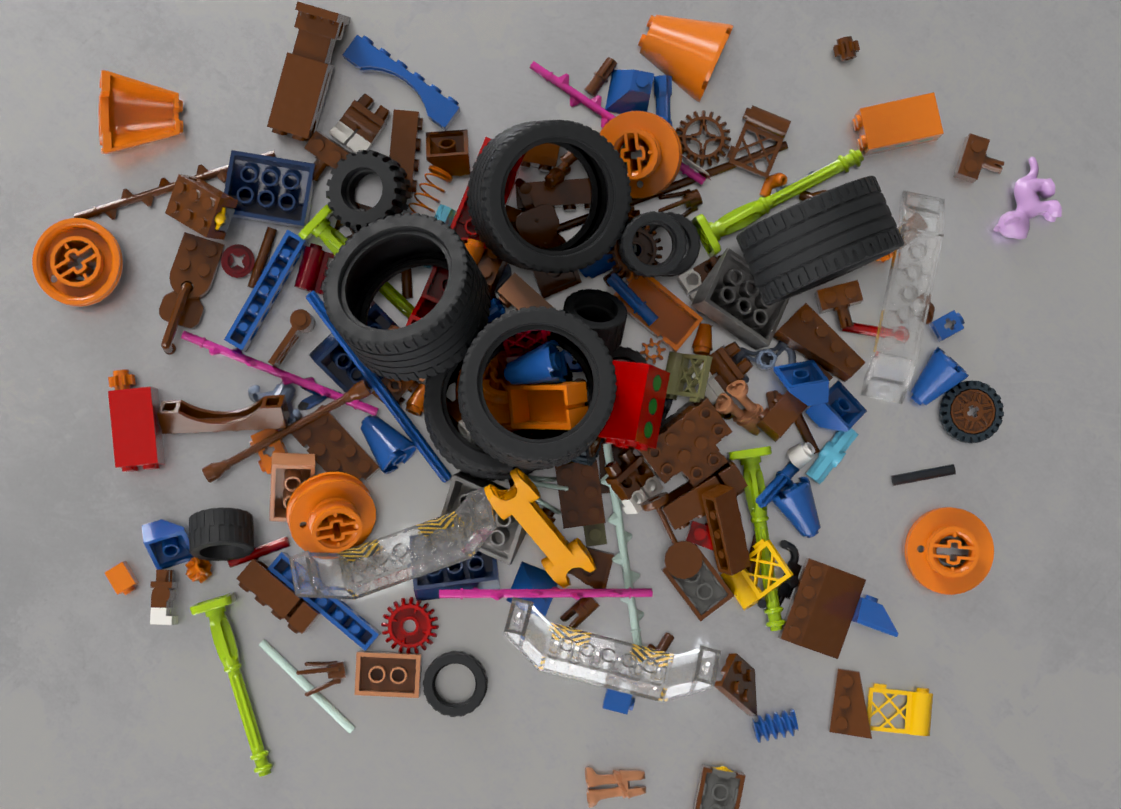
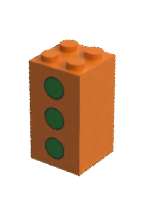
[852,92,944,156]

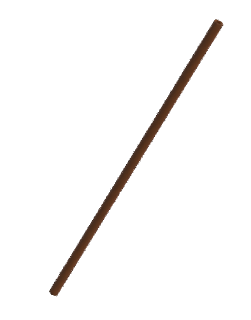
[526,141,788,242]

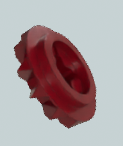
[221,244,255,278]

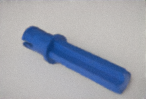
[607,273,659,326]
[755,461,800,508]

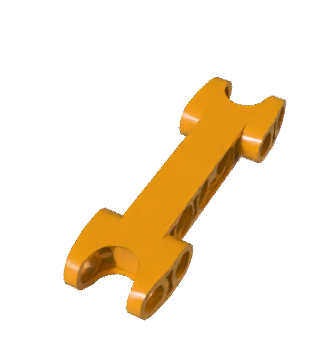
[484,468,596,588]

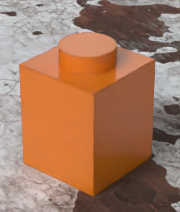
[105,561,139,596]

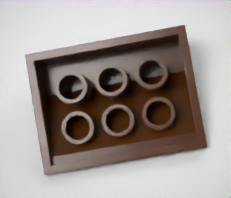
[778,558,866,659]

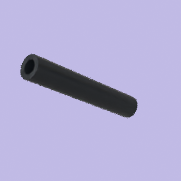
[891,464,956,486]

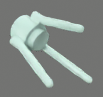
[527,475,569,514]

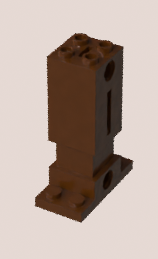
[267,1,351,141]

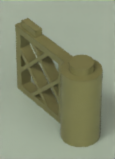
[666,351,712,403]

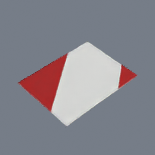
[681,155,711,180]

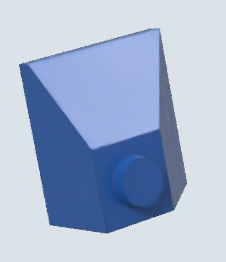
[605,69,654,114]
[773,360,829,406]
[805,380,867,432]
[141,519,193,570]
[506,561,558,617]
[852,595,899,637]

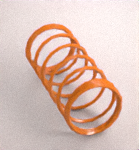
[403,165,453,215]

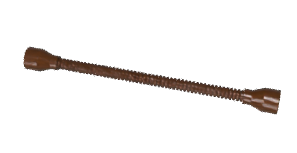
[202,379,372,483]

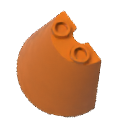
[638,15,734,102]
[98,70,183,154]

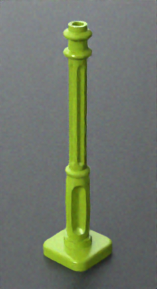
[691,149,864,258]
[298,204,415,319]
[727,446,785,631]
[190,592,273,777]

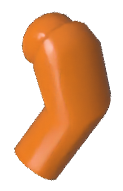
[759,173,788,197]

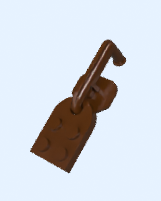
[515,178,582,298]
[159,232,225,355]

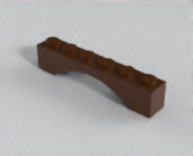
[157,395,290,434]

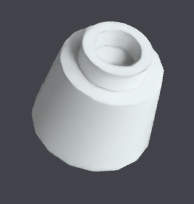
[787,442,815,469]

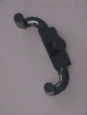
[757,540,802,609]

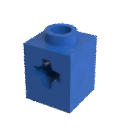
[929,310,965,342]
[602,686,635,715]

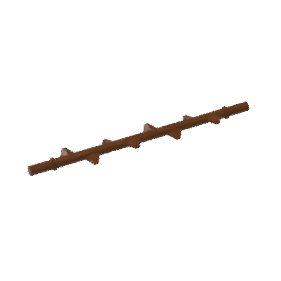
[74,150,276,220]

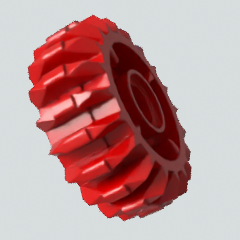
[381,597,439,654]

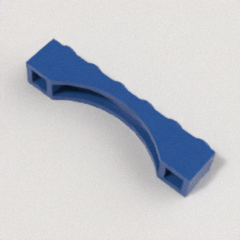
[342,35,460,131]

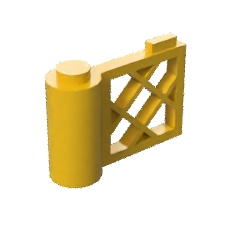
[720,539,794,611]
[867,683,933,736]

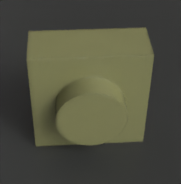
[583,523,607,547]

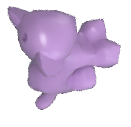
[993,157,1062,239]

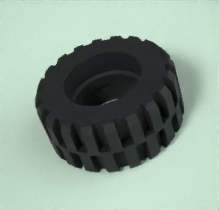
[326,150,411,231]

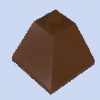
[426,129,470,176]

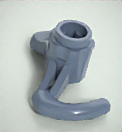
[734,341,796,383]
[248,382,303,424]

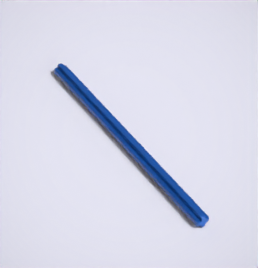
[306,291,452,483]

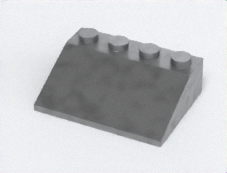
[691,248,790,350]
[436,471,538,565]

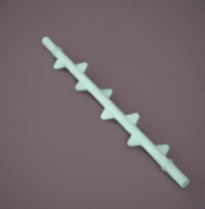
[600,443,644,646]

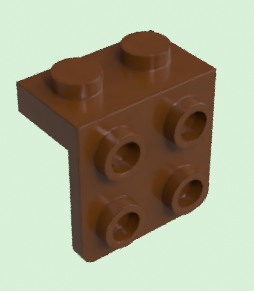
[521,143,560,172]

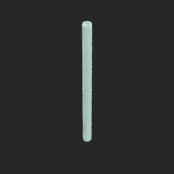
[259,639,355,734]

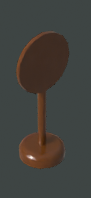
[641,492,703,579]

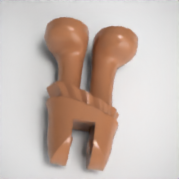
[715,380,764,436]
[585,767,646,808]

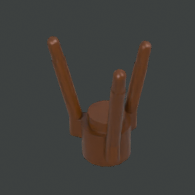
[658,189,703,217]
[296,661,346,697]

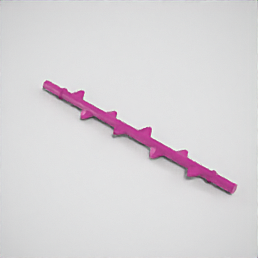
[529,61,707,185]
[181,331,379,416]
[439,587,653,600]

